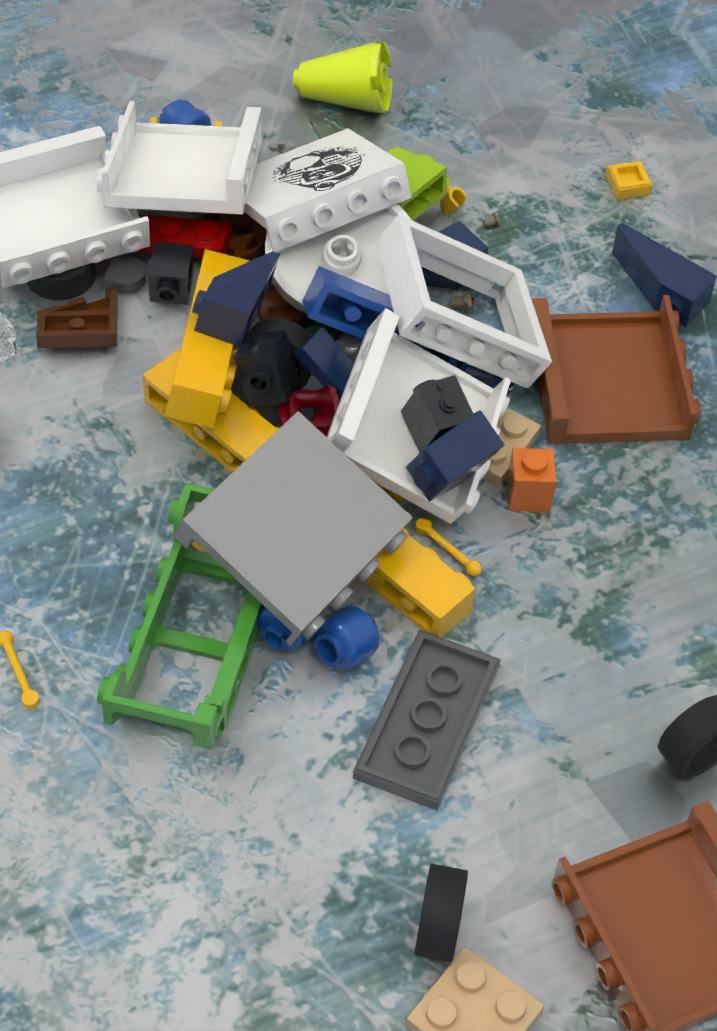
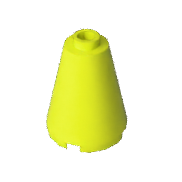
[293,42,392,114]

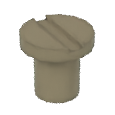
[483,212,500,228]

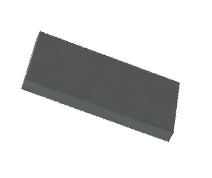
[353,629,501,811]

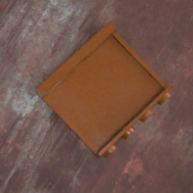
[532,295,701,444]
[552,801,717,1031]

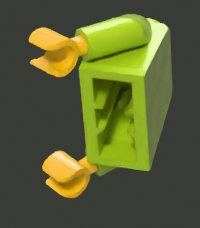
[388,147,466,221]

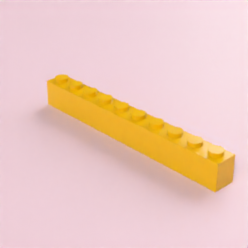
[142,349,476,638]

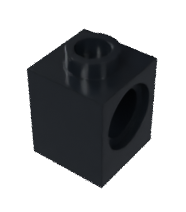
[148,241,194,305]

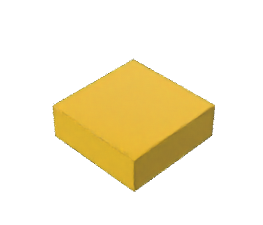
[605,161,653,200]

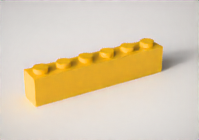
[164,249,249,429]

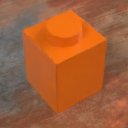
[507,448,556,512]

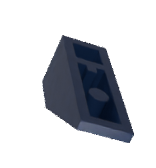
[612,223,717,327]
[192,251,280,347]

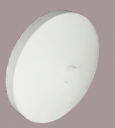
[265,204,411,314]

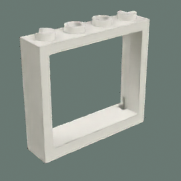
[376,214,552,388]

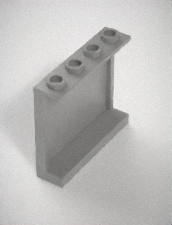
[173,411,413,646]

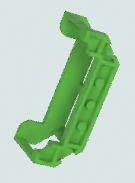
[97,483,265,750]

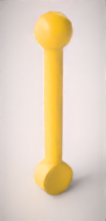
[415,517,482,577]
[0,630,40,709]

